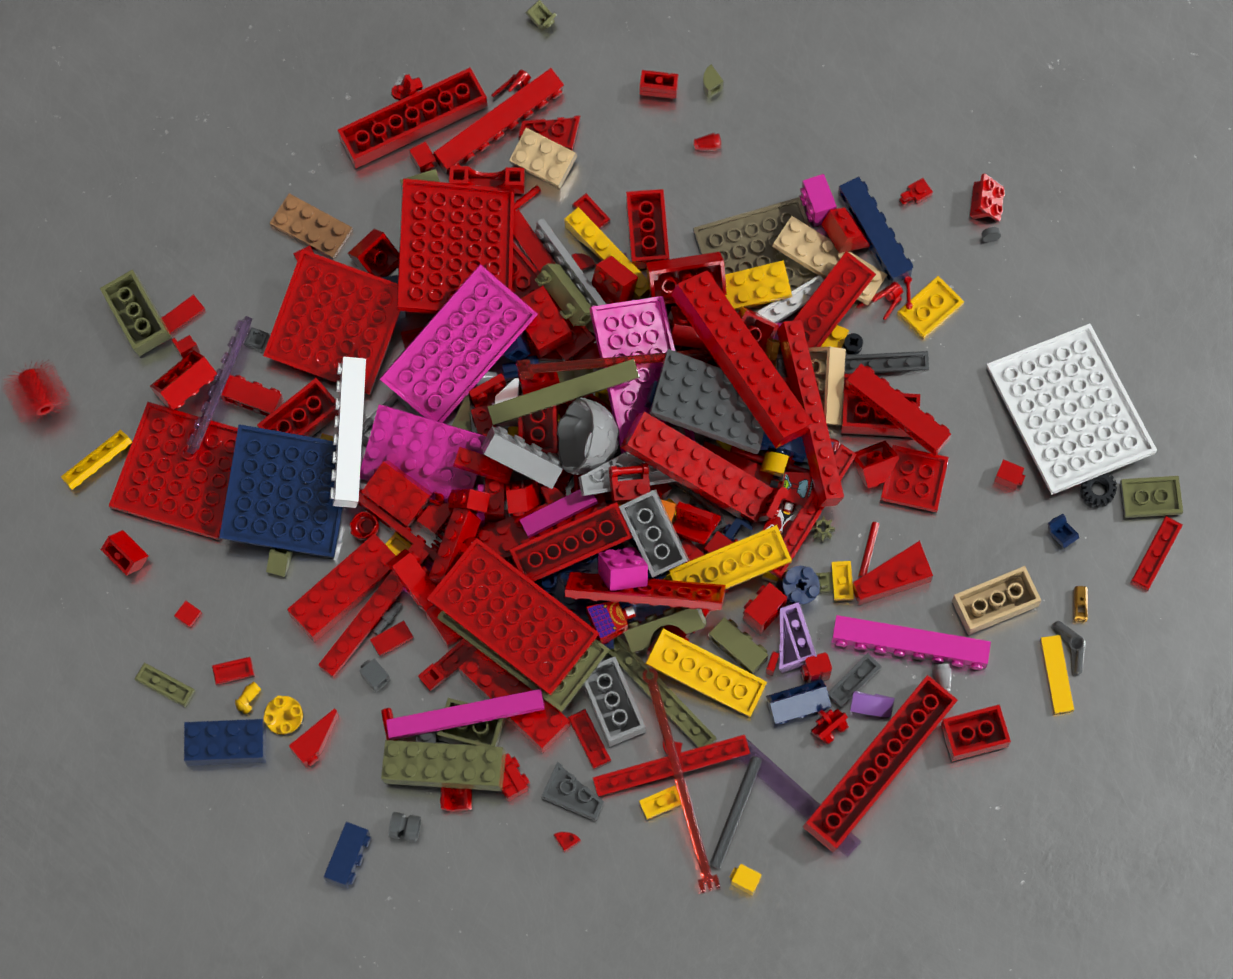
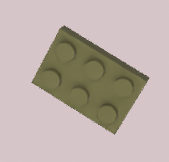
[1120,476,1183,518]

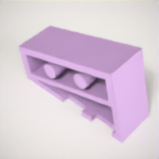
[779,602,817,674]

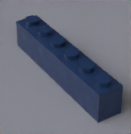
[838,177,913,284]

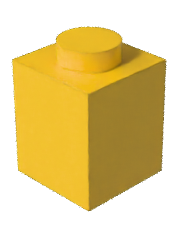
[729,864,762,895]

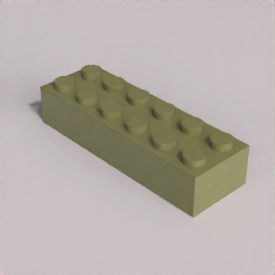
[381,740,506,791]

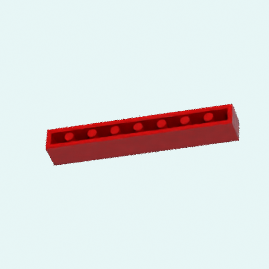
[433,68,564,174]

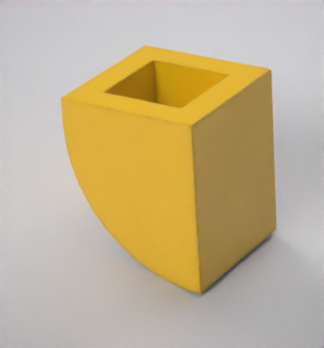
[760,452,789,478]

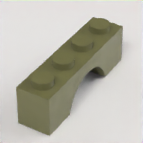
[624,607,707,653]

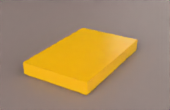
[897,276,964,339]

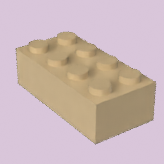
[952,566,1042,636]

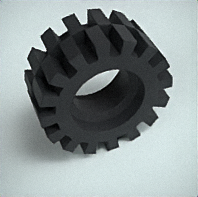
[1080,472,1117,507]

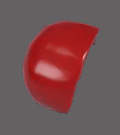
[350,512,379,540]

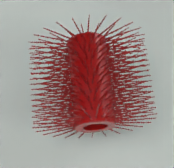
[1,359,71,423]

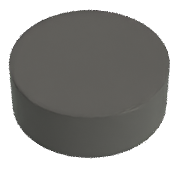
[981,227,1001,242]

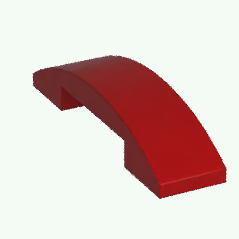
[418,638,477,691]

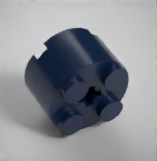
[776,566,820,606]

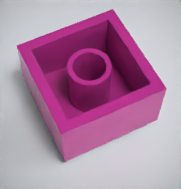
[799,174,837,228]
[598,547,648,591]

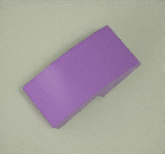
[850,691,895,718]

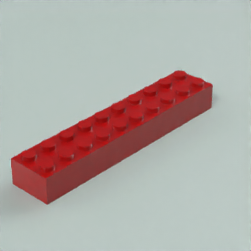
[671,270,813,448]
[802,675,958,852]

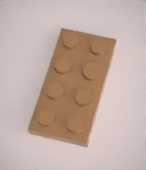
[270,193,353,260]

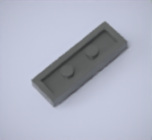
[828,653,882,708]

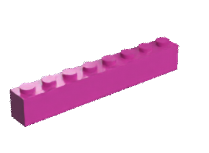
[832,615,991,670]

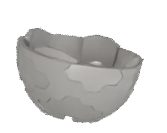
[557,398,619,474]

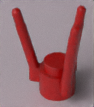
[491,70,531,97]
[856,282,903,320]

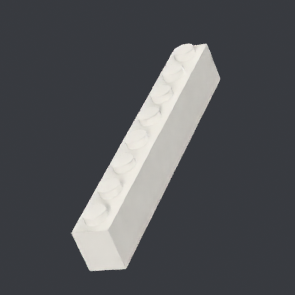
[330,357,366,508]

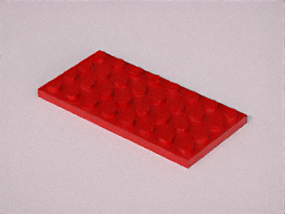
[427,537,600,696]

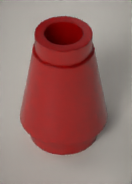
[694,132,722,151]

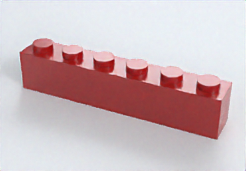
[846,364,951,456]

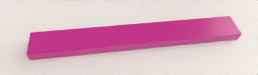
[386,689,545,740]

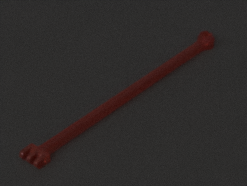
[516,349,713,380]
[642,668,721,893]

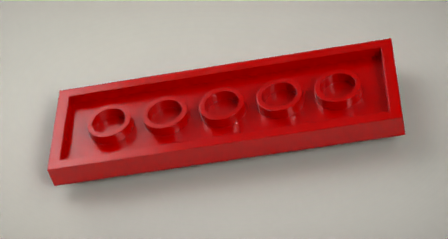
[778,251,876,348]

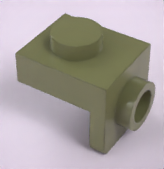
[525,0,557,29]

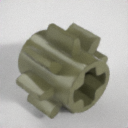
[811,516,835,542]

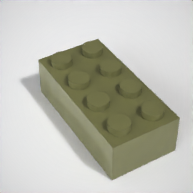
[100,269,172,356]

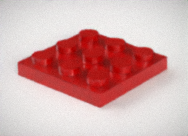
[881,445,949,513]

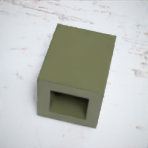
[703,64,724,98]
[266,548,293,577]

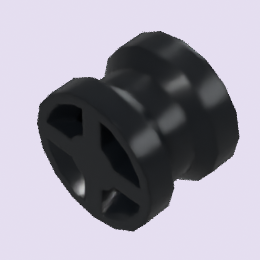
[843,333,863,355]

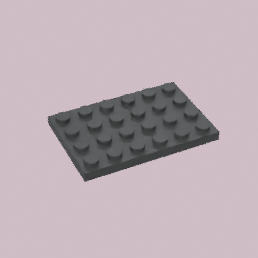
[649,349,764,454]

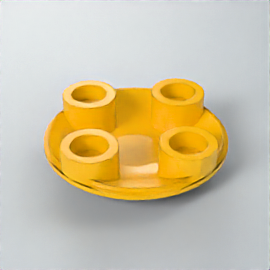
[264,696,303,735]

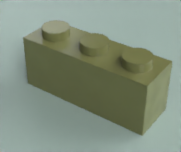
[708,617,768,675]

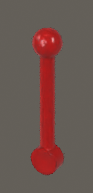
[904,276,913,310]

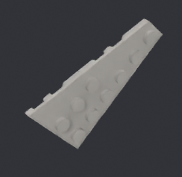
[579,425,685,496]

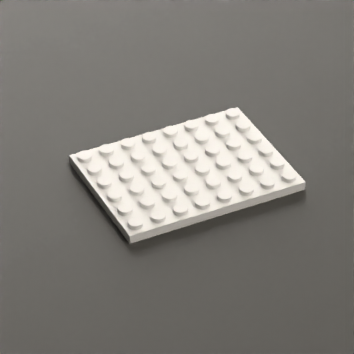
[986,324,1157,495]

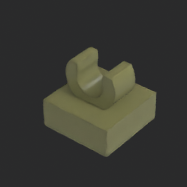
[816,572,833,594]

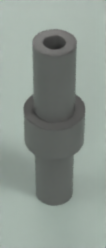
[373,601,403,635]

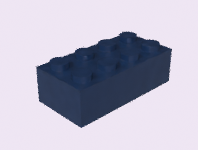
[184,719,266,766]

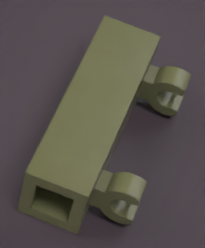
[535,264,591,326]

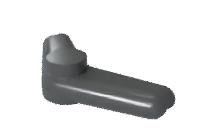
[1052,621,1085,676]

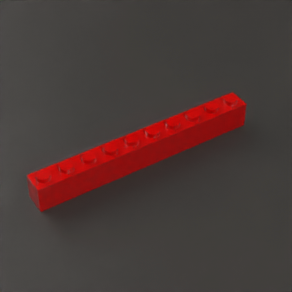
[777,320,844,507]

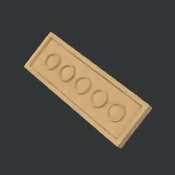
[772,216,887,306]

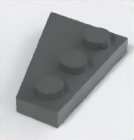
[541,761,604,821]

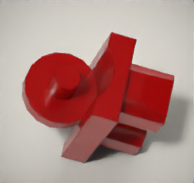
[391,74,423,100]
[810,709,849,744]

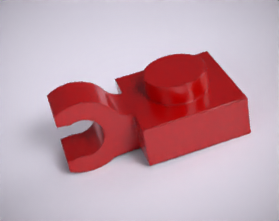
[899,178,933,205]

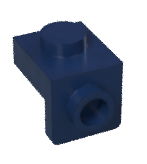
[1048,513,1079,548]
[723,517,753,541]

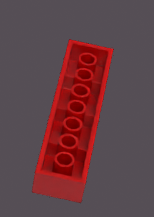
[337,67,488,169]
[620,411,773,523]

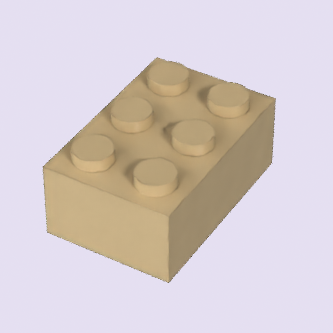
[509,128,577,189]

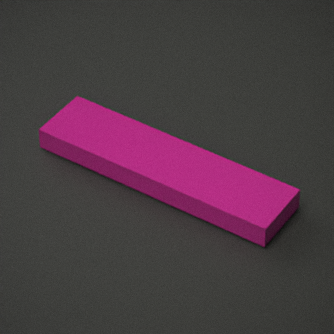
[520,489,598,538]

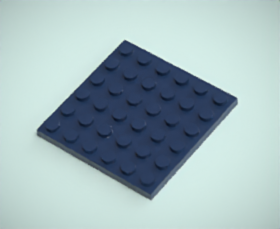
[219,424,343,558]

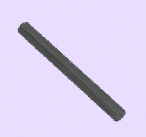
[710,756,762,869]

